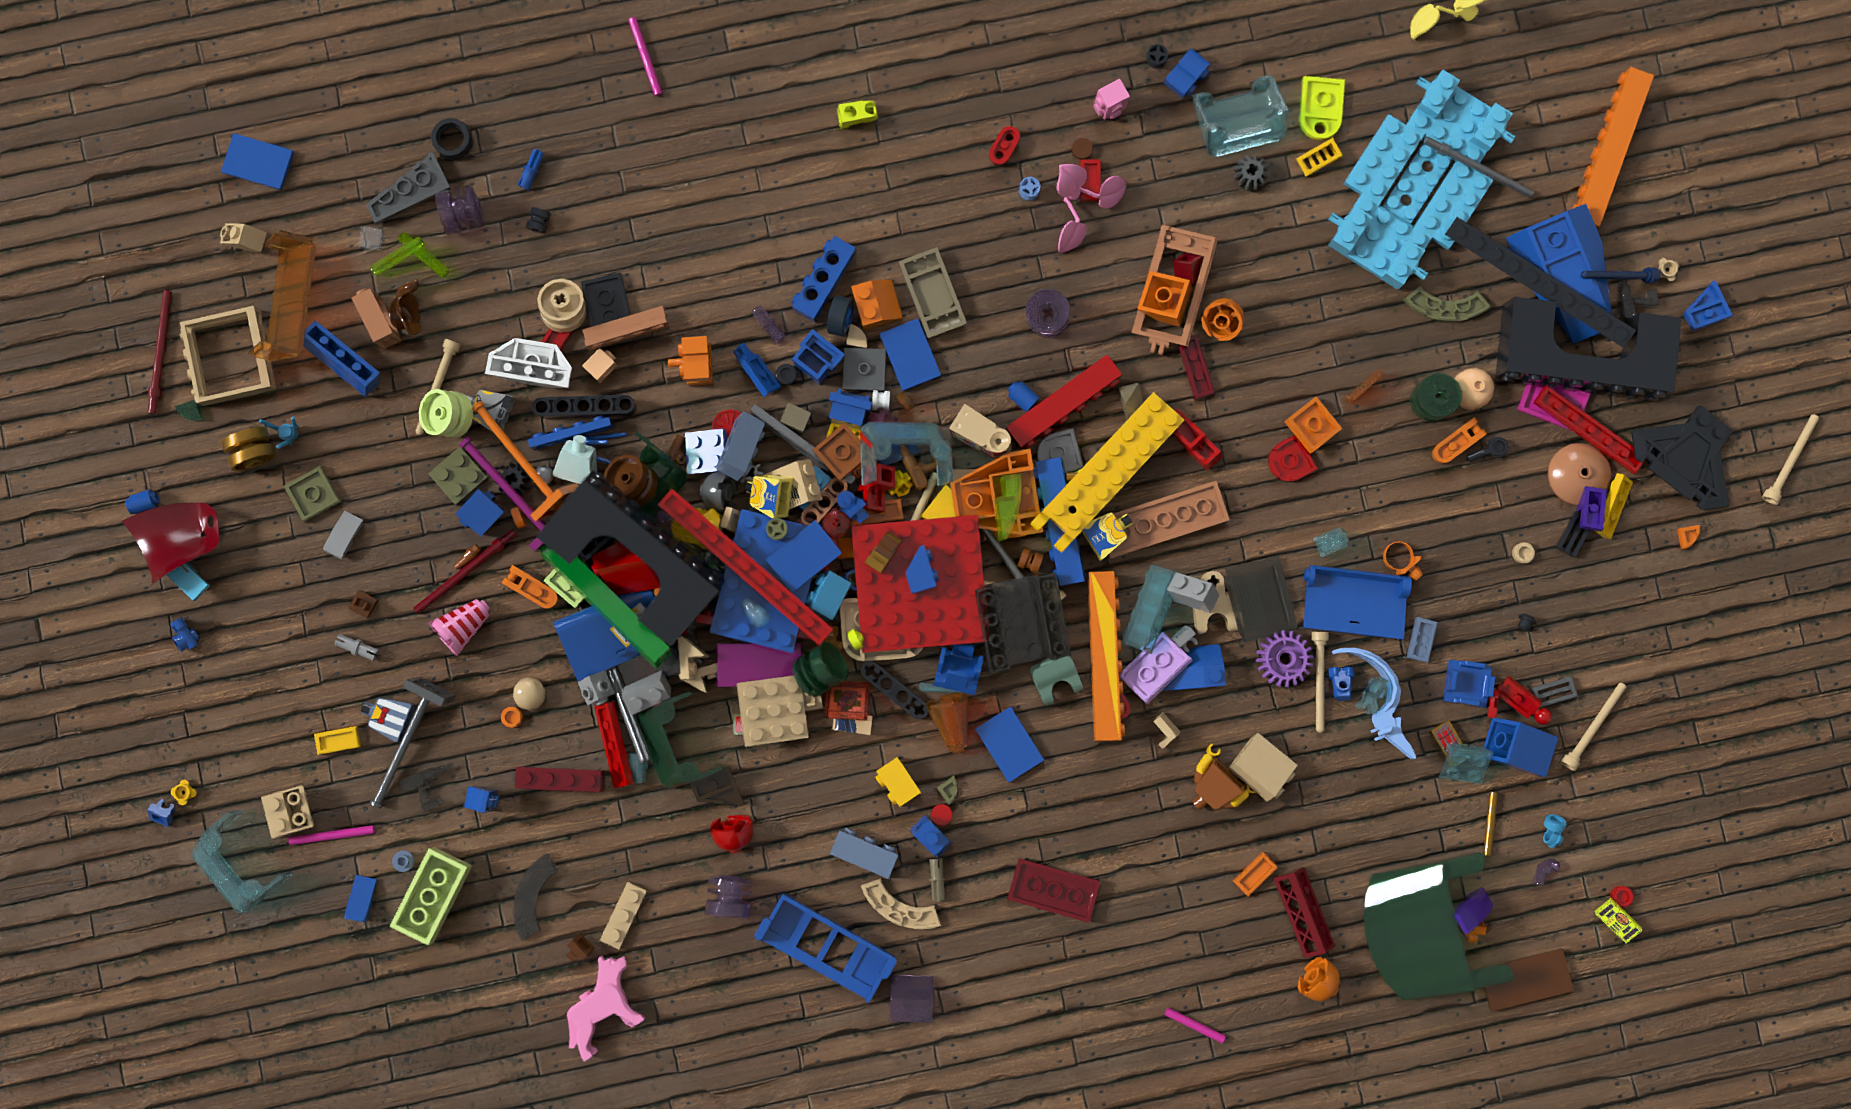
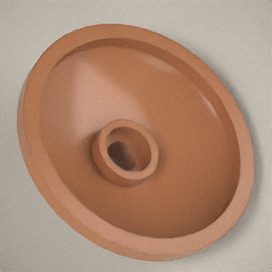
[1548,443,1611,505]

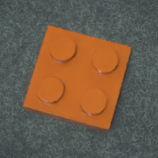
[1284,396,1342,454]

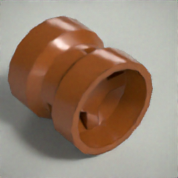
[1017,547,1044,574]

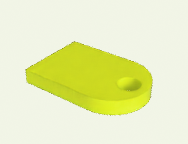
[1299,76,1345,140]

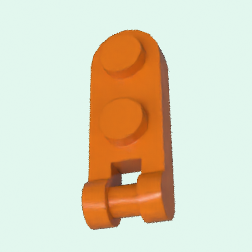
[1432,417,1487,464]
[502,565,559,609]

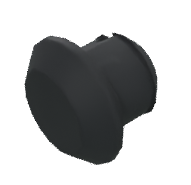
[1518,613,1537,631]

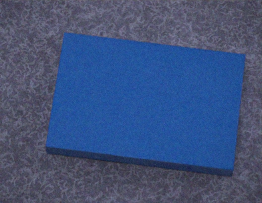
[221,133,294,191]
[879,318,941,391]
[766,520,842,593]
[975,706,1044,783]

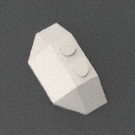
[485,338,572,388]

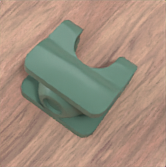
[1030,653,1083,706]

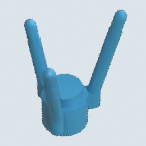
[259,416,299,449]

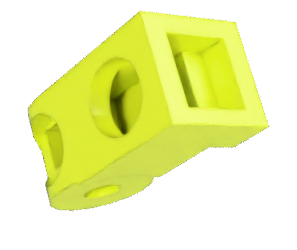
[837,100,878,129]

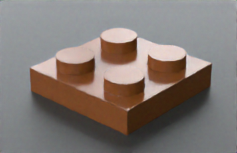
[812,423,872,482]

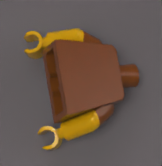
[1192,744,1256,810]

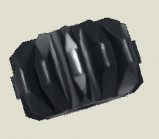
[495,462,531,497]

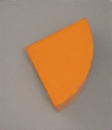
[1677,525,1700,549]

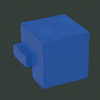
[792,329,845,385]
[829,388,872,430]
[455,488,504,537]

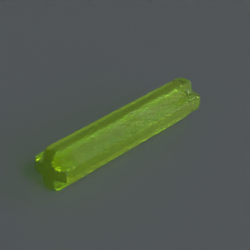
[397,232,450,278]
[370,237,425,276]

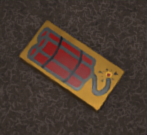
[1429,720,1470,767]

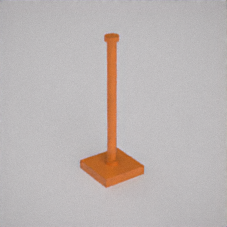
[472,401,578,522]

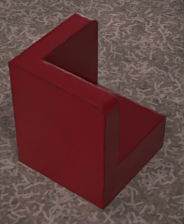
[1173,252,1203,287]

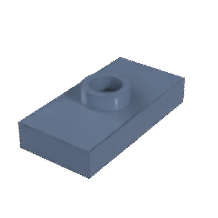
[1406,617,1438,663]

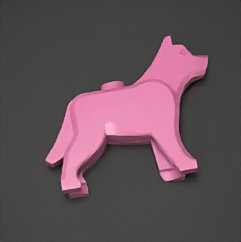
[567,956,645,1062]

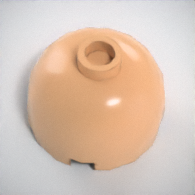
[1450,368,1495,410]

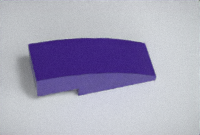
[1454,887,1494,934]

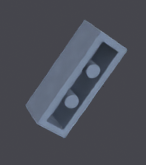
[716,411,765,481]
[830,827,898,879]

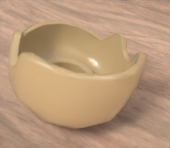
[513,677,546,711]

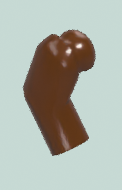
[669,434,686,466]

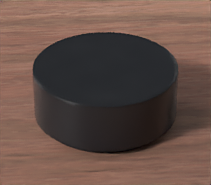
[776,364,797,385]

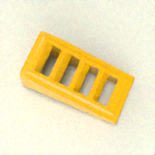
[1296,138,1343,177]

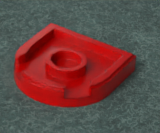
[1268,435,1318,482]

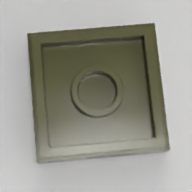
[284,465,342,523]

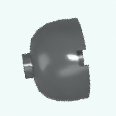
[700,471,738,513]

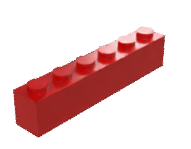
[1005,354,1122,450]

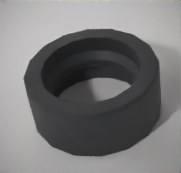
[431,118,473,160]

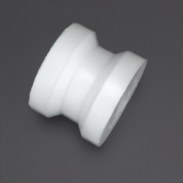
[872,390,890,412]

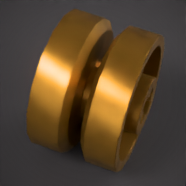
[221,427,277,471]

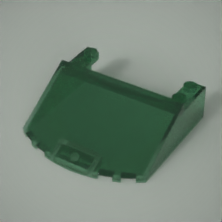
[1363,851,1515,1000]

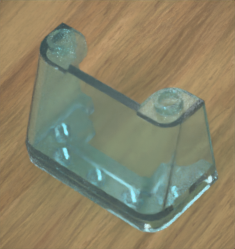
[1193,75,1288,157]

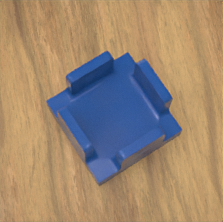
[934,643,984,695]
[1443,660,1495,708]

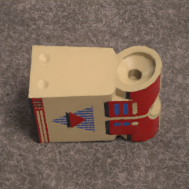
[949,404,1012,460]

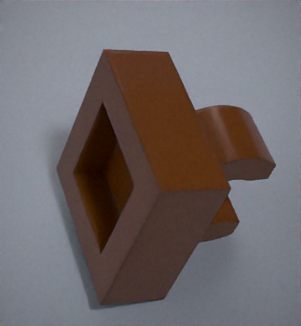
[348,590,379,619]
[566,933,595,961]

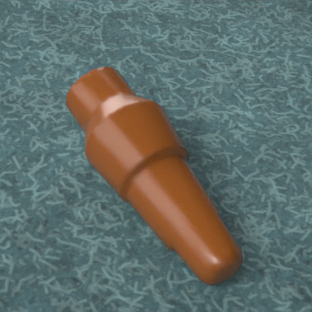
[454,544,481,570]

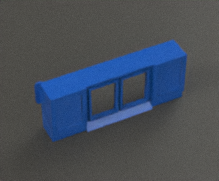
[755,893,896,1003]

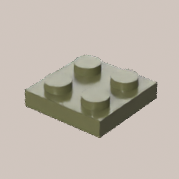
[428,446,488,505]

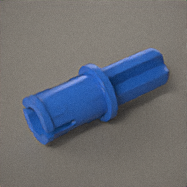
[517,149,544,191]

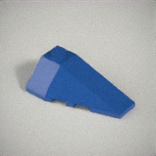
[1162,644,1226,691]

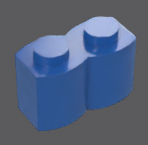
[1164,48,1210,99]

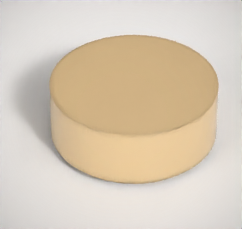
[1512,542,1535,564]

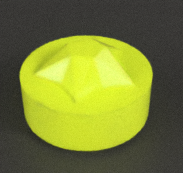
[847,629,864,650]

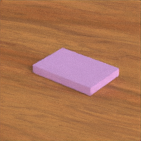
[1119,632,1192,704]

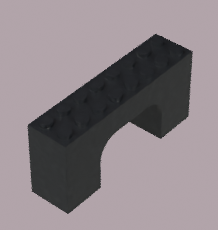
[1495,297,1682,401]
[536,470,725,647]

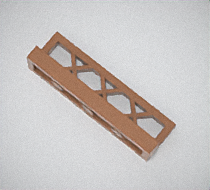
[583,306,669,351]

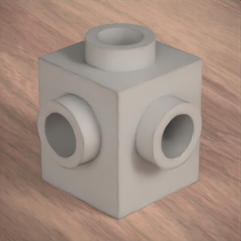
[578,670,615,706]

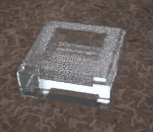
[358,226,384,251]

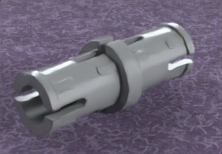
[334,633,379,662]

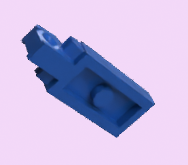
[733,343,781,397]

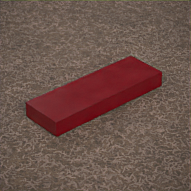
[1177,334,1215,400]

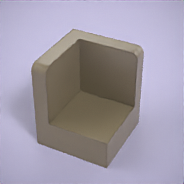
[780,403,811,435]

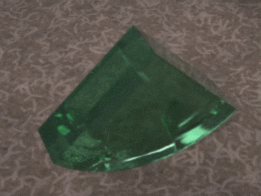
[175,400,203,421]

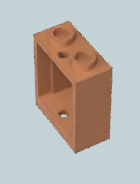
[352,288,403,350]

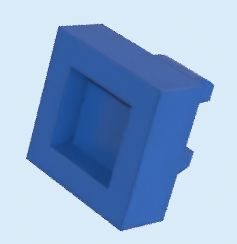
[147,799,175,828]

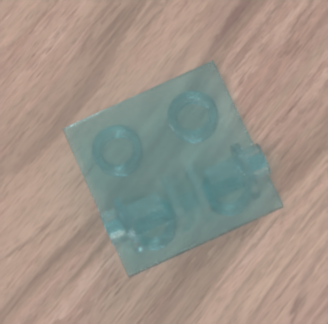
[1439,742,1493,784]

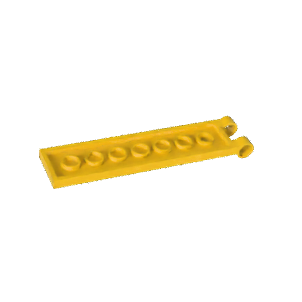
[1030,392,1184,553]

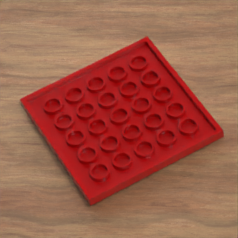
[851,515,989,653]

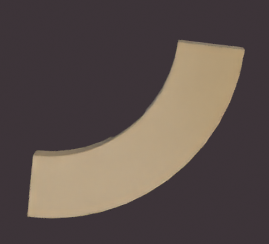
[861,878,941,929]

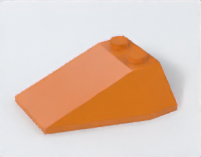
[950,449,1043,535]

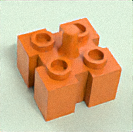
[668,336,713,386]

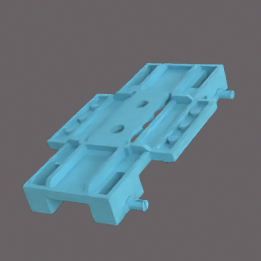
[1328,70,1516,290]

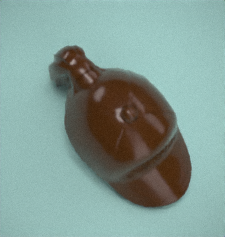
[389,279,421,335]

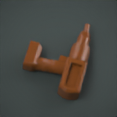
[898,441,946,490]

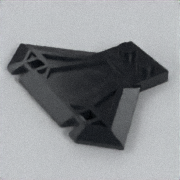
[1631,406,1733,510]

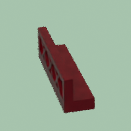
[1273,867,1335,958]

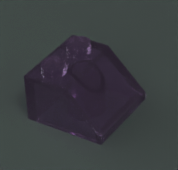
[889,975,933,1023]

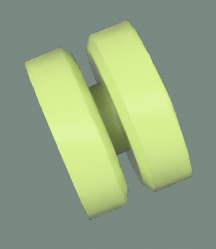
[419,389,473,438]

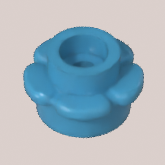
[1543,829,1563,848]

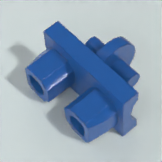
[837,491,869,523]

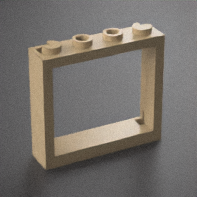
[179,306,277,406]

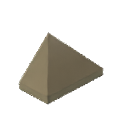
[1118,383,1144,421]

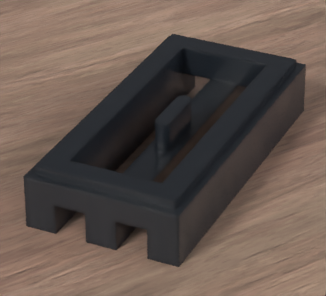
[1555,511,1590,558]

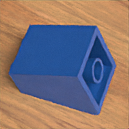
[1480,718,1558,777]

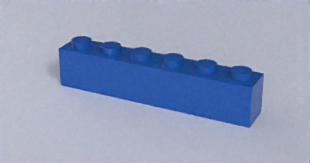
[1033,457,1086,586]

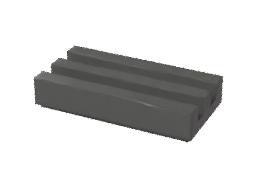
[1530,676,1578,708]

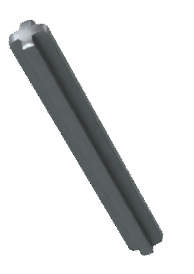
[606,666,651,763]

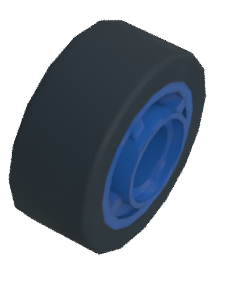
[827,295,854,337]

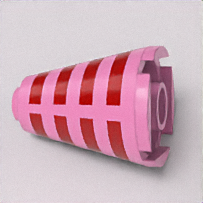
[429,599,490,656]

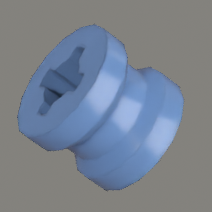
[1019,177,1040,201]

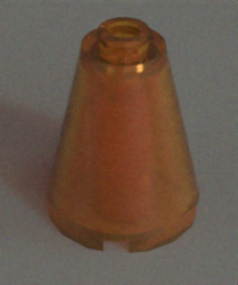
[926,693,968,753]

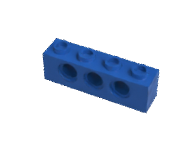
[791,236,856,323]

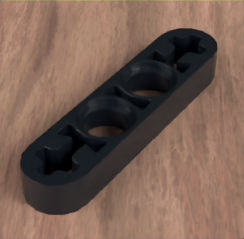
[861,661,929,719]

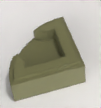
[937,776,958,805]

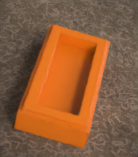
[1233,852,1278,897]

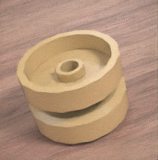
[537,279,587,333]

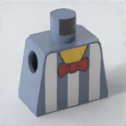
[361,698,416,742]

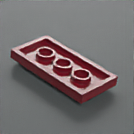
[1007,858,1100,923]

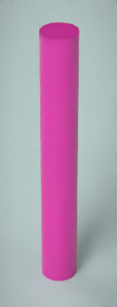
[1164,1007,1226,1043]

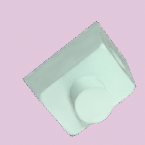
[552,435,597,484]

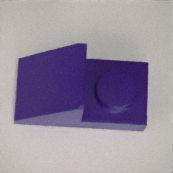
[1576,486,1606,532]

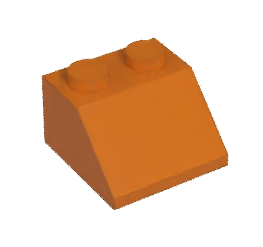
[1137,271,1192,327]
[851,279,903,331]

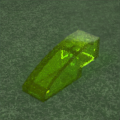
[994,474,1022,541]

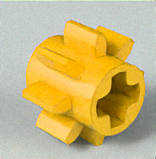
[888,470,913,497]

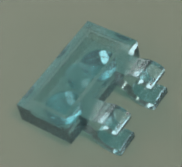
[1356,677,1388,715]

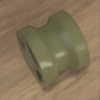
[766,518,787,541]

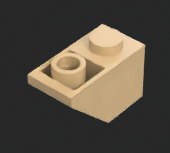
[220,223,267,252]

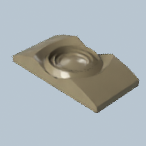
[899,247,967,339]

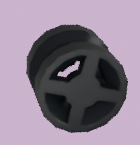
[1146,44,1168,69]

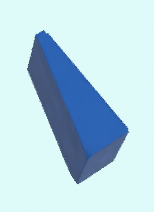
[344,875,377,922]

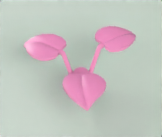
[1056,164,1126,253]

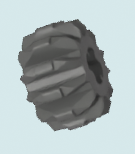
[1233,155,1269,190]

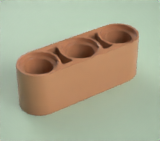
[801,477,847,526]

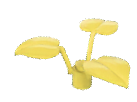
[1410,0,1486,40]

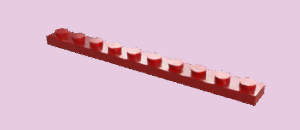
[658,489,833,645]

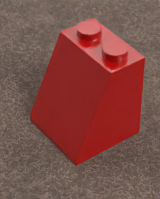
[591,541,660,596]

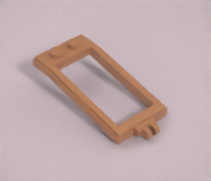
[1132,225,1219,355]

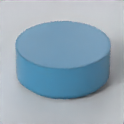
[1544,814,1567,833]

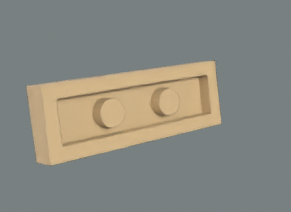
[600,881,648,949]

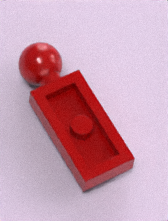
[1495,675,1552,725]

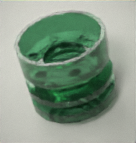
[1410,373,1462,422]
[792,641,849,697]

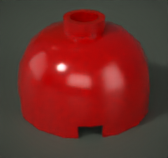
[710,814,753,853]

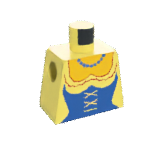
[745,475,793,519]
[1082,512,1133,561]

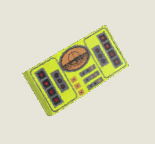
[1595,898,1642,943]

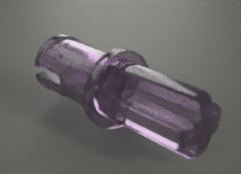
[752,305,786,344]

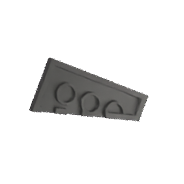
[366,151,451,225]

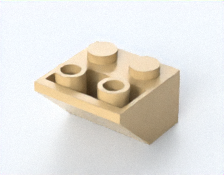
[261,785,314,838]

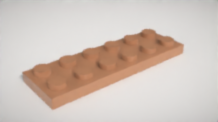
[1108,481,1229,559]

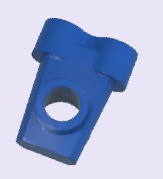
[170,617,199,652]
[1328,667,1355,701]

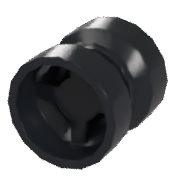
[525,207,551,234]

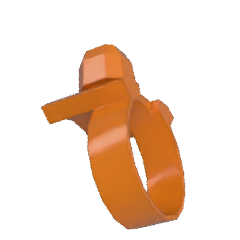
[1383,541,1423,581]

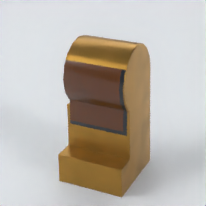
[865,531,902,574]

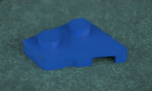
[1683,280,1733,332]

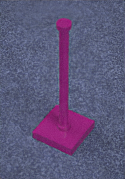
[459,437,546,553]

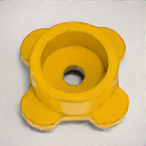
[171,780,197,805]

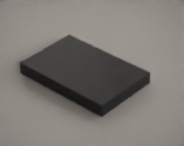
[580,272,631,327]

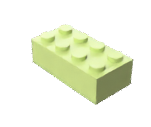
[390,847,472,945]

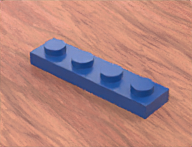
[528,415,614,450]

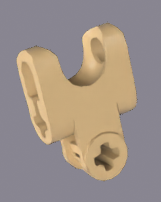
[1193,571,1239,635]

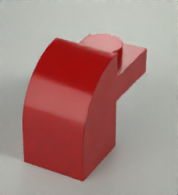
[858,463,895,513]

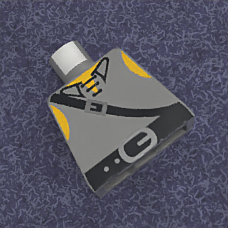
[465,390,516,432]

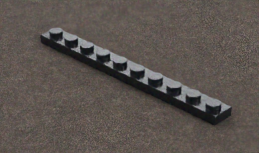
[1445,216,1636,348]

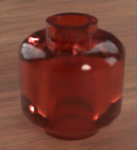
[823,510,850,539]

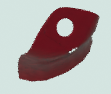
[122,503,219,587]

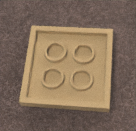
[737,675,809,747]

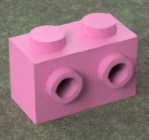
[1094,79,1130,120]

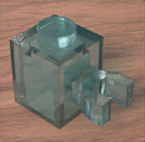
[1313,527,1349,557]

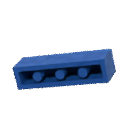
[301,320,380,397]

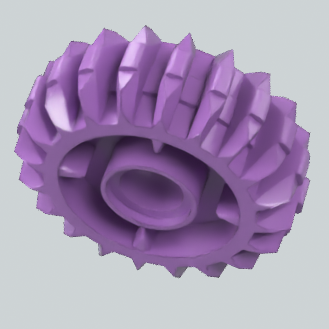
[1256,630,1313,687]

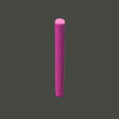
[628,17,662,96]
[288,825,375,845]

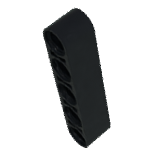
[532,395,637,419]

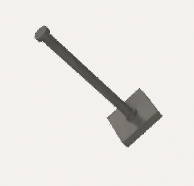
[370,676,456,808]

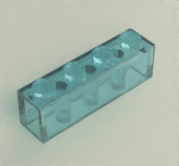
[1121,564,1175,655]

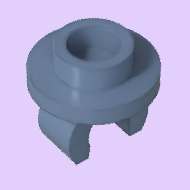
[392,850,414,872]

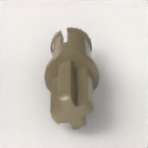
[929,859,946,902]

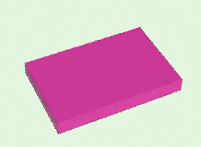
[1517,383,1591,432]

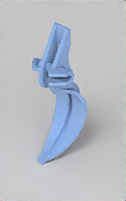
[1332,648,1416,759]

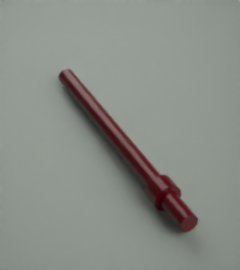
[147,290,172,414]
[413,529,517,614]

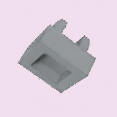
[1170,625,1198,652]

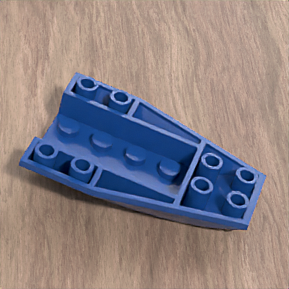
[1506,204,1612,344]

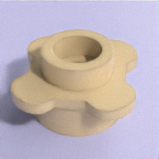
[1658,258,1679,281]

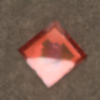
[825,680,870,721]

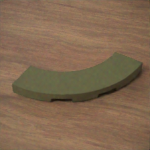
[1403,286,1492,322]

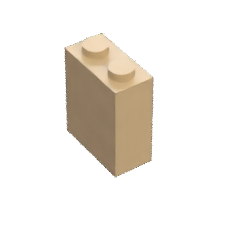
[1228,733,1297,801]

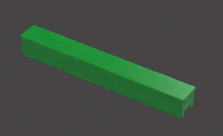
[539,545,671,670]

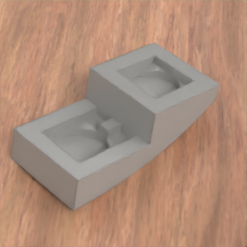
[323,511,364,560]

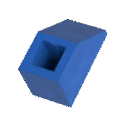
[906,545,939,594]
[464,786,499,813]

